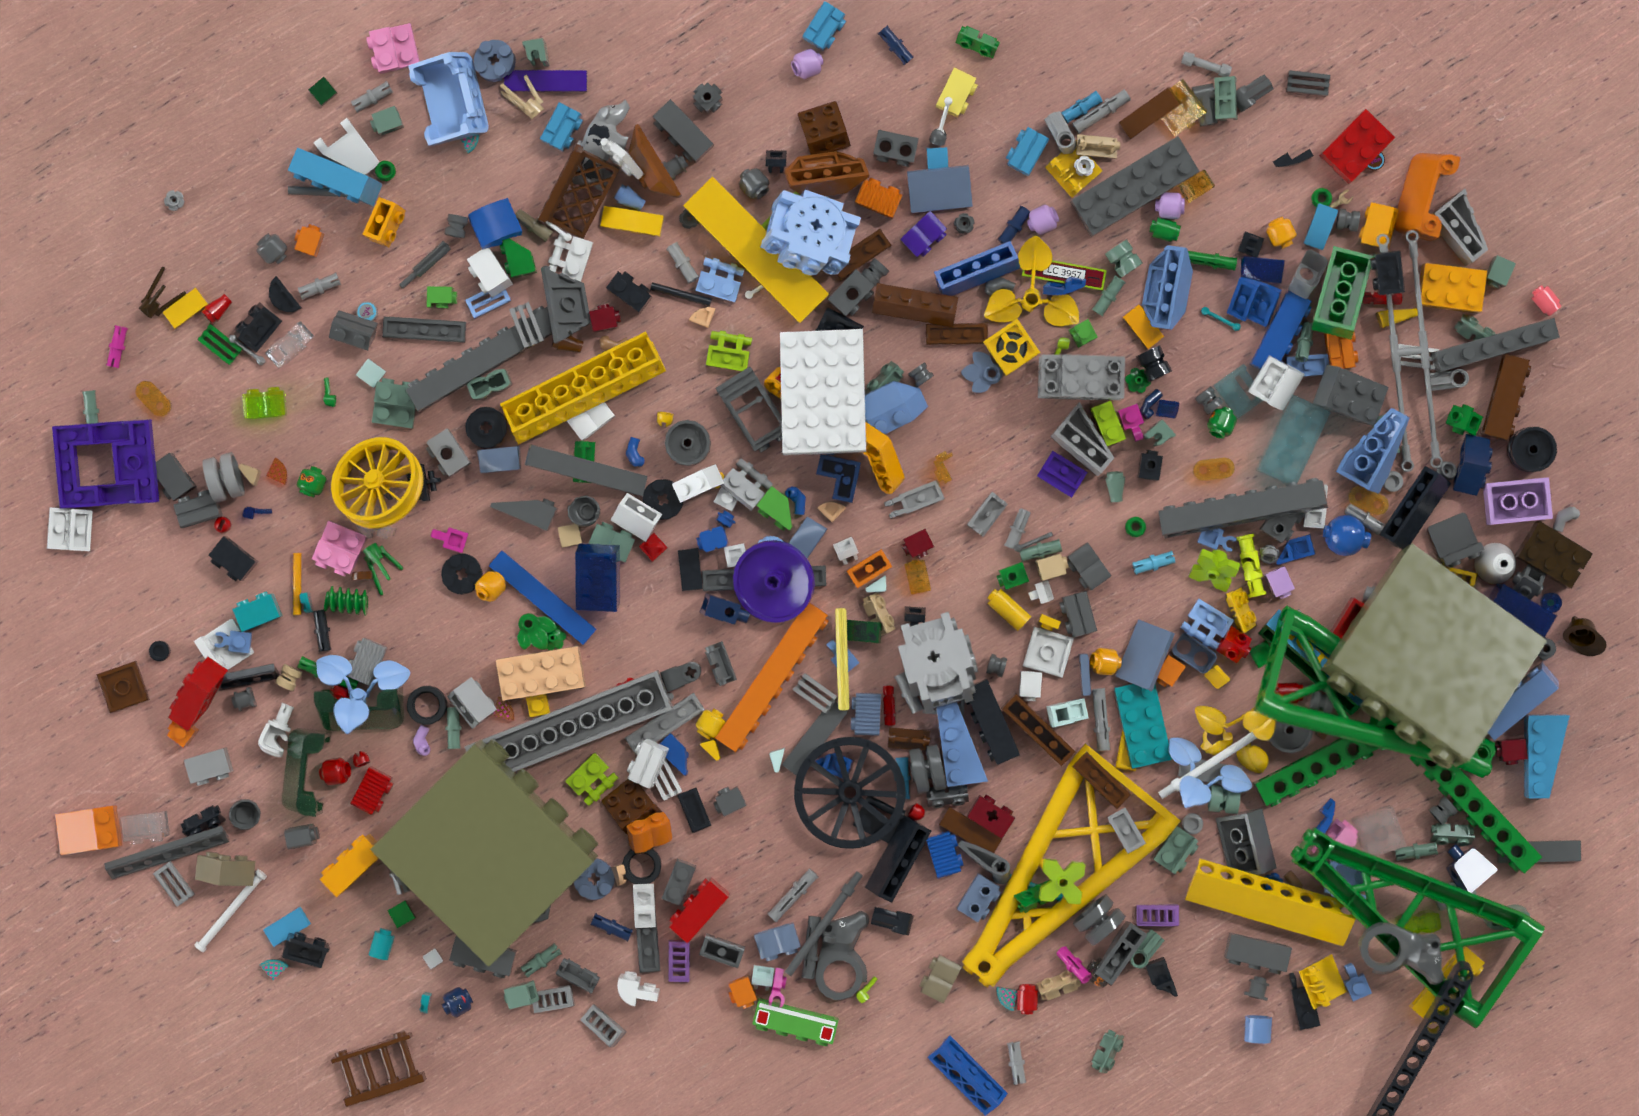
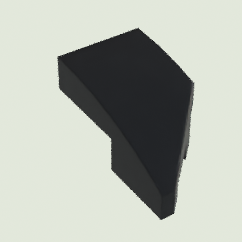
[1273,149,1314,167]
[1146,957,1178,997]

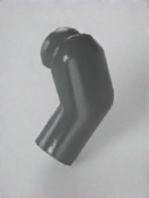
[984,277,1016,296]

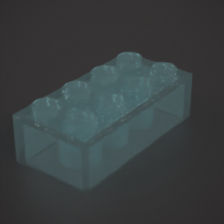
[1256,395,1331,484]

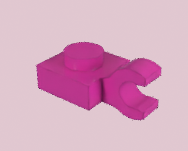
[1117,404,1144,442]
[431,527,469,553]
[768,968,787,1008]

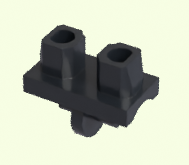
[406,464,441,502]

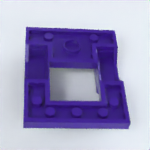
[52,419,159,509]

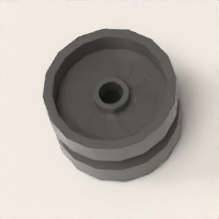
[665,420,711,466]
[1268,721,1313,753]
[909,744,947,795]
[1073,894,1126,946]

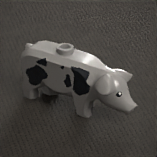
[572,100,630,191]

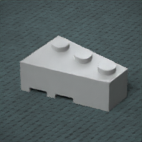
[1432,189,1488,266]
[1050,402,1114,476]

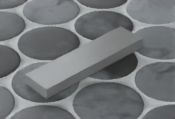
[625,693,705,755]

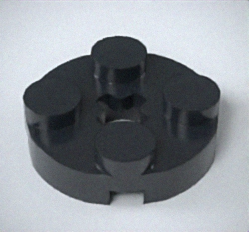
[465,407,507,448]
[642,479,684,520]
[441,553,483,595]

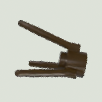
[139,267,186,318]

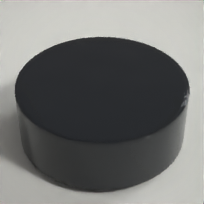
[149,641,171,661]

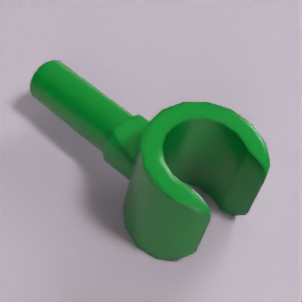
[323,377,336,407]

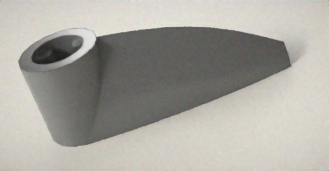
[958,840,1010,884]

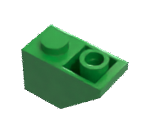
[500,238,537,279]

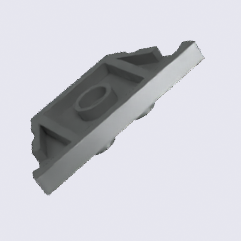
[541,266,591,344]

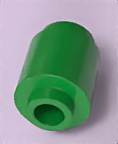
[1149,217,1181,242]

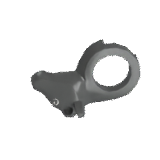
[815,911,869,1000]
[1358,922,1444,985]

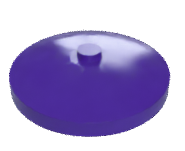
[733,540,815,623]

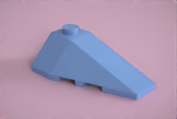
[1336,408,1410,494]

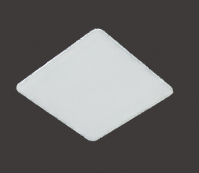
[423,949,443,969]

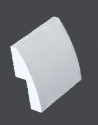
[47,507,93,551]

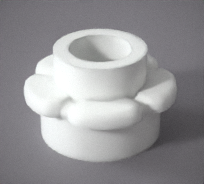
[1074,156,1095,176]

